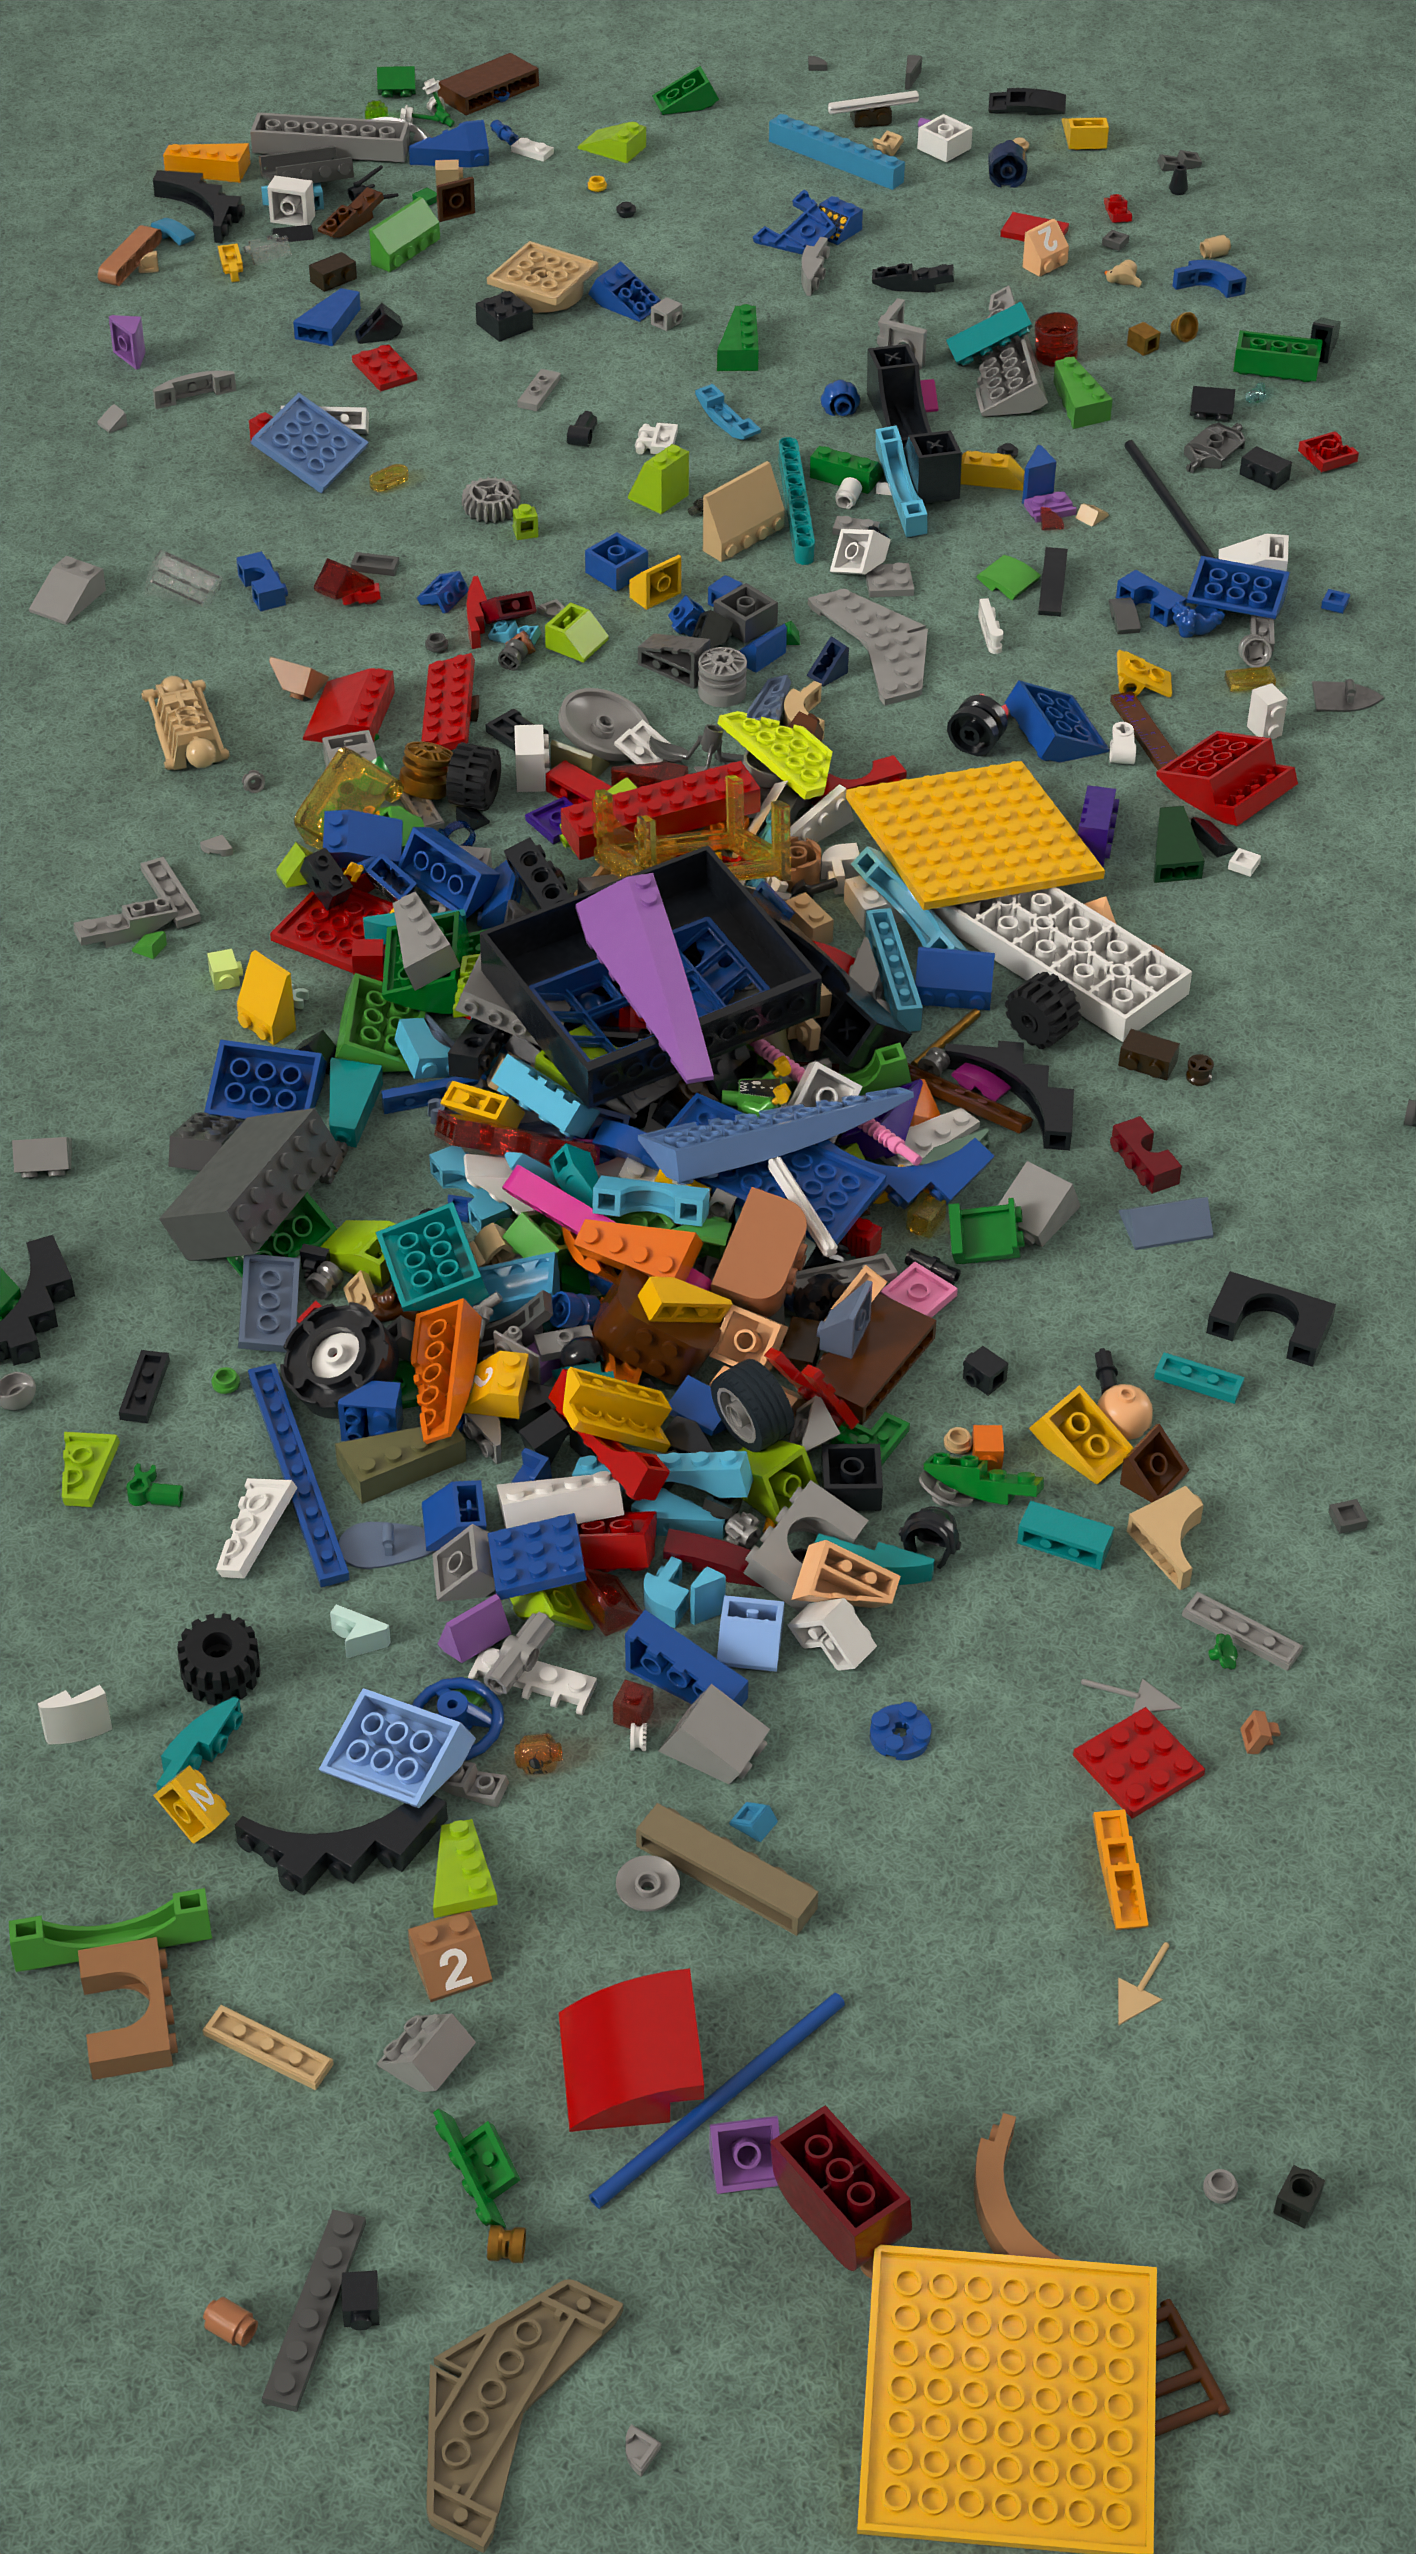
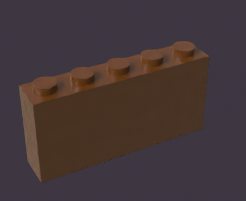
[438,53,539,116]
[816,1293,937,1426]

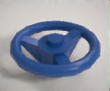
[412,1677,504,1761]

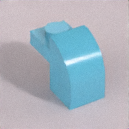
[644,1556,690,1629]

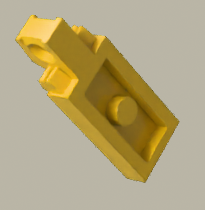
[218,244,243,282]

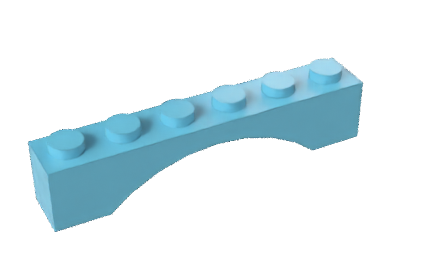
[876,425,927,538]
[851,846,968,951]
[572,1450,754,1498]

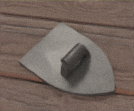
[1312,679,1384,712]

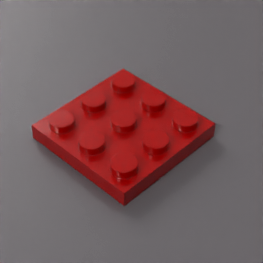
[1073,1707,1205,1819]

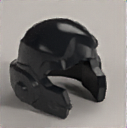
[898,1506,962,1569]

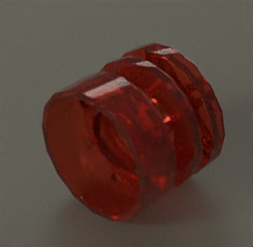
[1035,312,1078,367]

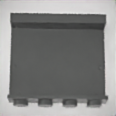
[259,146,354,183]

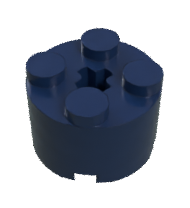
[988,140,1028,188]

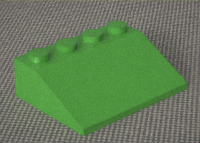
[335,973,426,1072]

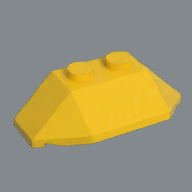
[961,451,1025,491]

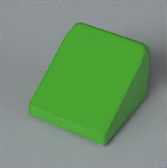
[132,931,167,959]

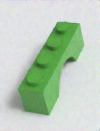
[824,1043,911,1096]

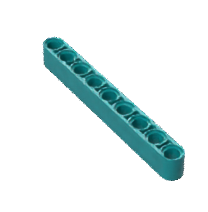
[778,437,815,565]

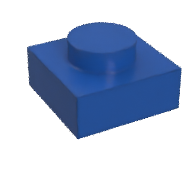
[1321,589,1350,614]

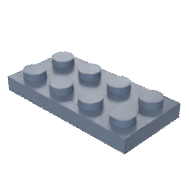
[238,1254,300,1353]

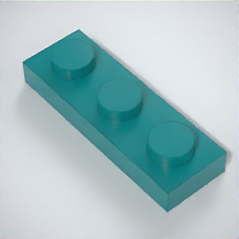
[1154,1352,1245,1404]

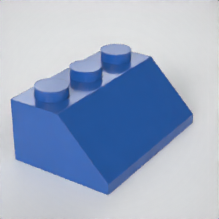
[477,860,523,930]
[915,947,995,1010]

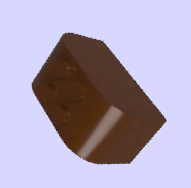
[593,1265,725,1385]

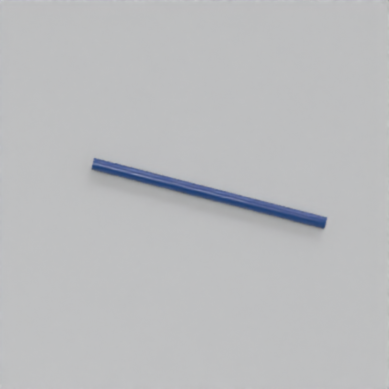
[589,1993,845,2209]

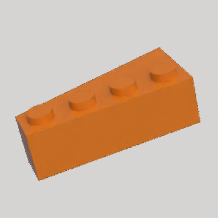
[573,1219,704,1282]

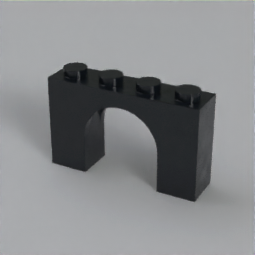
[1206,1271,1336,1367]

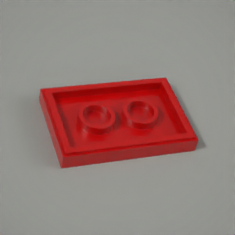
[1000,212,1069,242]

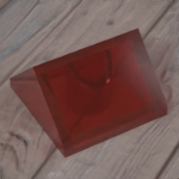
[314,558,375,600]
[576,1567,642,1637]

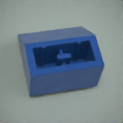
[338,1381,404,1441]
[422,1480,487,1551]

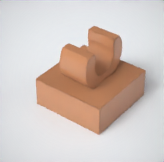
[1240,1710,1281,1754]

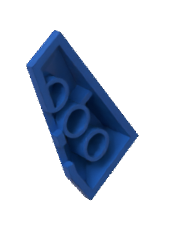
[408,120,489,168]

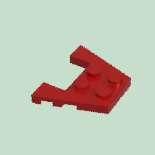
[763,1347,859,1430]

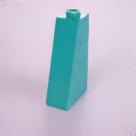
[329,1058,383,1148]

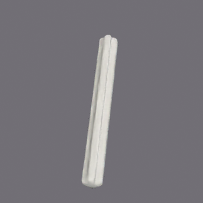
[828,91,919,114]
[768,1156,838,1257]

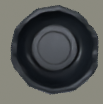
[560,1336,606,1367]

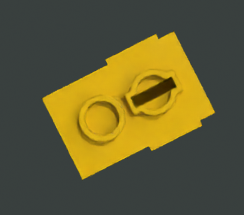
[1117,650,1172,697]

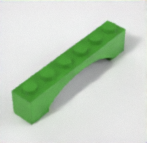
[9,1888,212,1972]

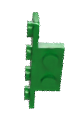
[433,2108,521,2228]

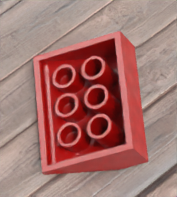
[303,668,395,743]

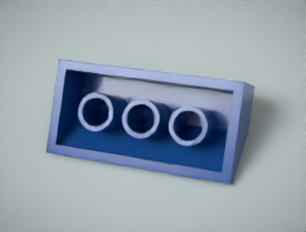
[398,827,501,919]

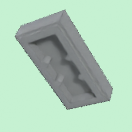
[534,1324,594,1362]

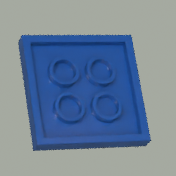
[488,1513,587,1600]

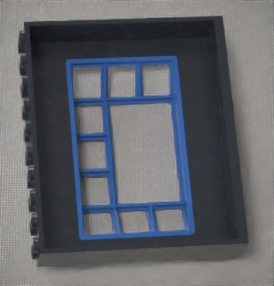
[480,845,822,1109]

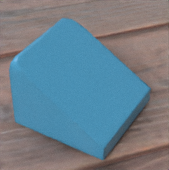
[729,1802,778,1842]

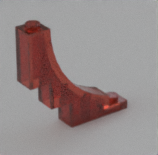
[434,1109,597,1166]

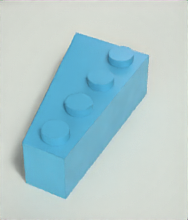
[491,1054,600,1139]

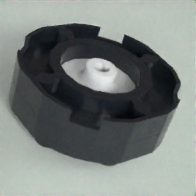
[280,1302,399,1419]

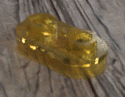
[369,464,409,492]

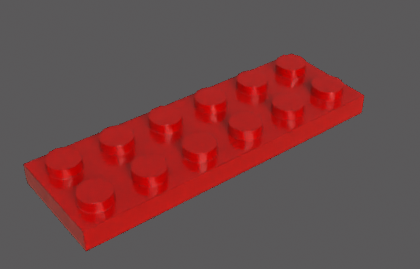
[421,653,475,750]

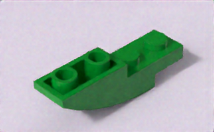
[924,1452,1044,1505]

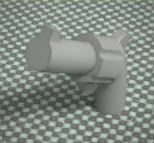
[473,1291,503,1343]

